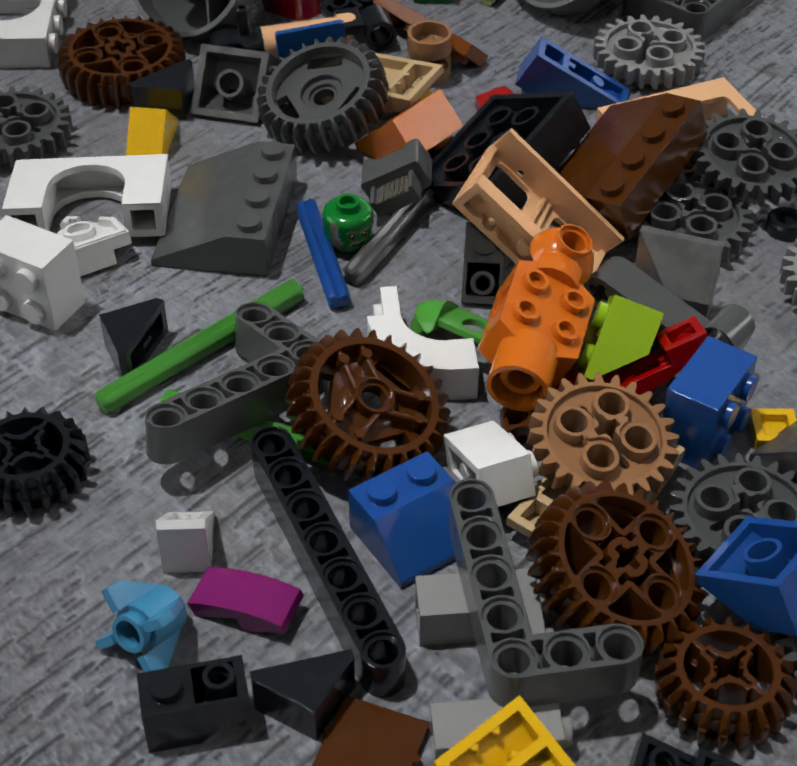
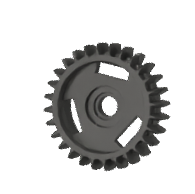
[256,36,389,154]

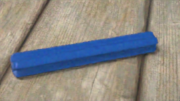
[296,198,350,310]

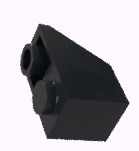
[461,222,505,305]
[136,655,250,753]

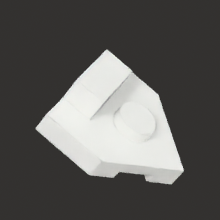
[57,216,132,277]

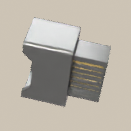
[361,139,432,217]

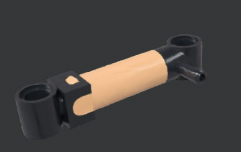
[209,4,397,59]

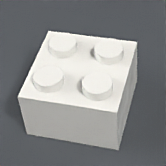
[0,215,85,331]

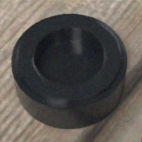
[765,207,797,242]

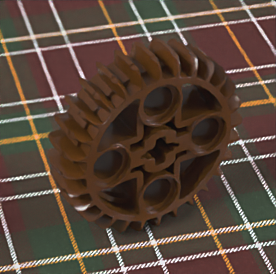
[58,15,186,109]
[526,480,706,658]

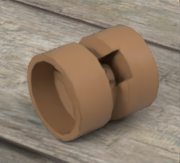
[407,20,452,86]

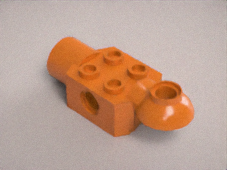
[477,224,595,411]

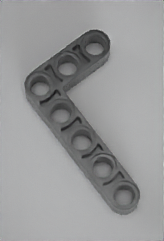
[622,0,755,41]
[145,302,327,465]
[449,479,644,707]

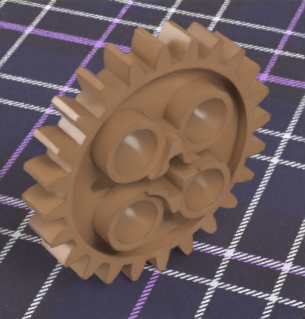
[527,372,679,501]

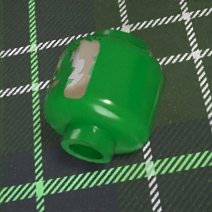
[322,194,374,254]

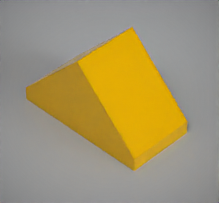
[126,107,178,155]

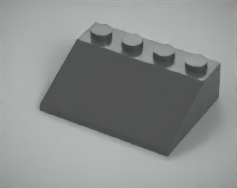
[151,141,297,277]

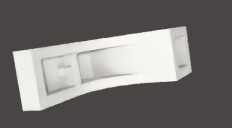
[367,286,479,400]

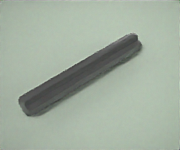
[343,188,435,286]

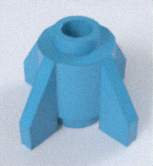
[95,580,187,672]

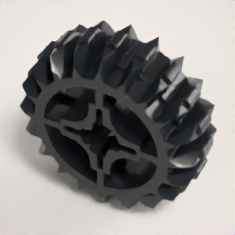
[0,407,91,517]

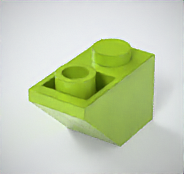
[576,295,664,380]

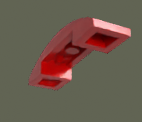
[554,315,708,395]

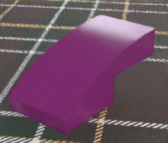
[187,567,304,633]

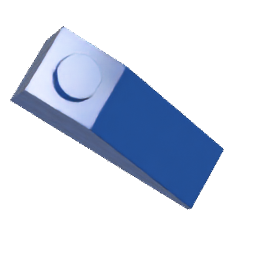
[515,36,629,110]

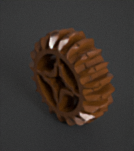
[653,616,797,751]

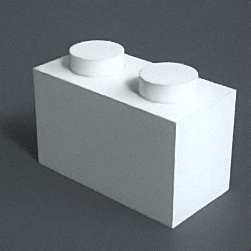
[443,420,538,507]

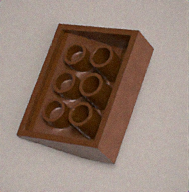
[558,93,708,240]

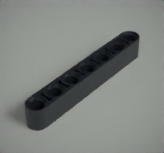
[251,426,406,698]

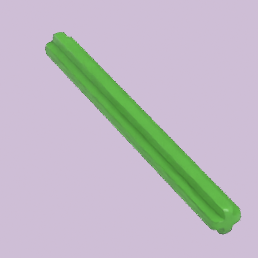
[94,279,304,414]

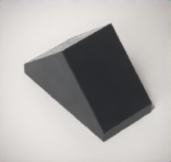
[128,59,195,120]
[99,298,168,377]
[250,649,355,741]

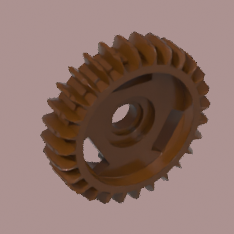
[284,328,451,484]

